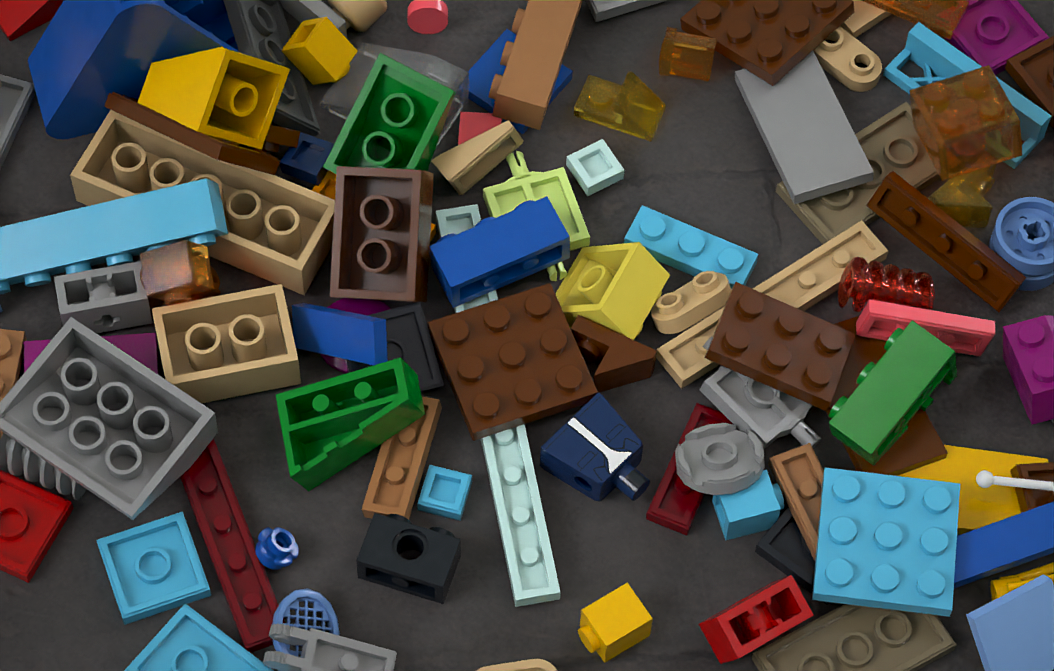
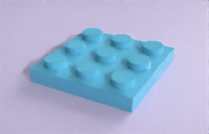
[812,467,960,617]

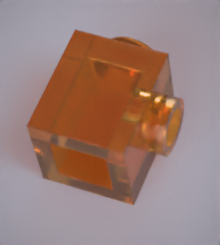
[140,240,214,305]

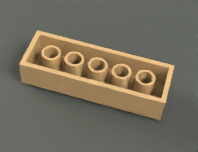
[70,110,335,295]

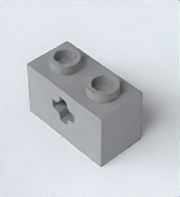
[54,261,153,334]

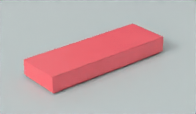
[856,300,995,356]

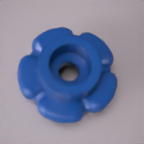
[255,527,299,570]

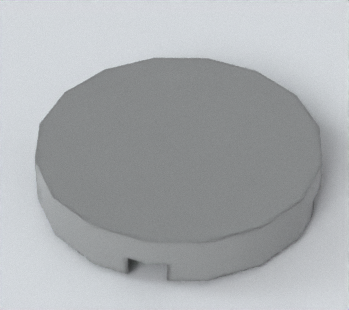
[675,423,765,495]

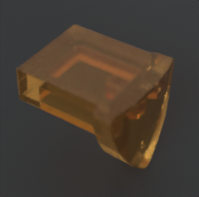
[659,26,717,81]

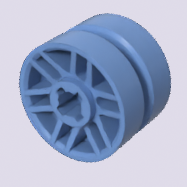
[988,197,1054,291]

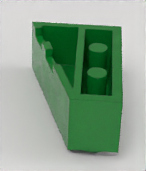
[276,357,425,492]

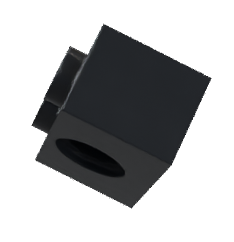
[356,513,461,604]

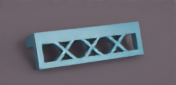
[883,22,1051,169]

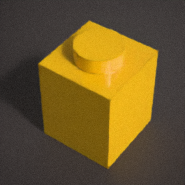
[281,17,358,85]
[578,583,653,663]

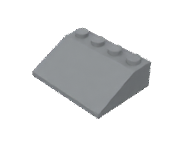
[0,317,218,520]

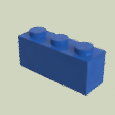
[429,196,570,308]

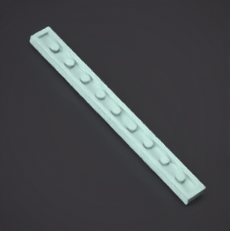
[436,204,561,607]

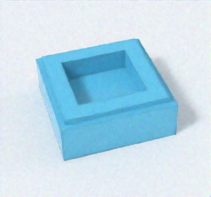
[417,465,472,521]

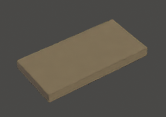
[776,101,960,245]
[752,604,957,671]

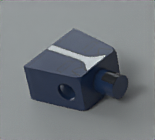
[540,392,650,502]

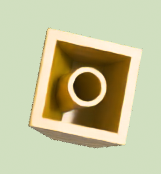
[138,47,290,150]

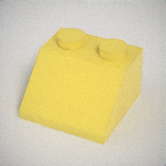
[555,242,670,340]

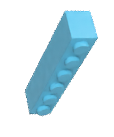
[0,178,228,295]

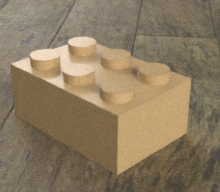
[152,284,301,403]

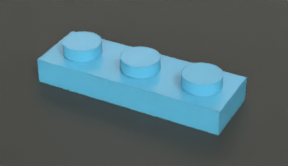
[624,205,758,289]

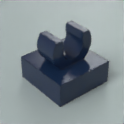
[280,132,334,186]

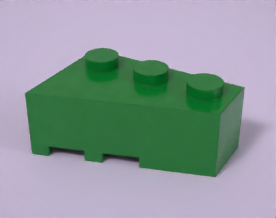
[829,320,957,466]

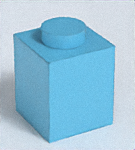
[712,470,784,540]

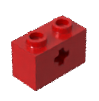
[699,575,814,664]

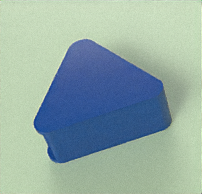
[28,0,239,139]

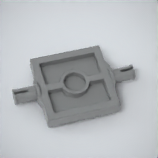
[699,336,822,450]

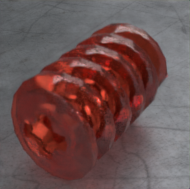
[838,257,935,313]

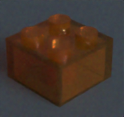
[909,65,1022,181]

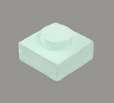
[566,139,624,196]

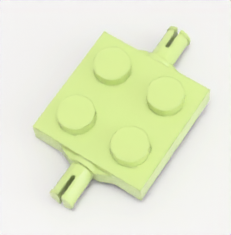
[483,151,590,281]

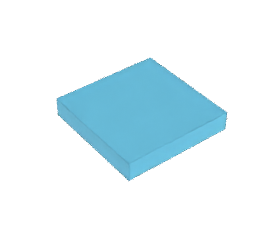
[96,511,211,625]

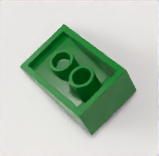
[323,53,456,174]

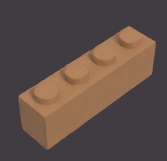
[489,0,583,130]

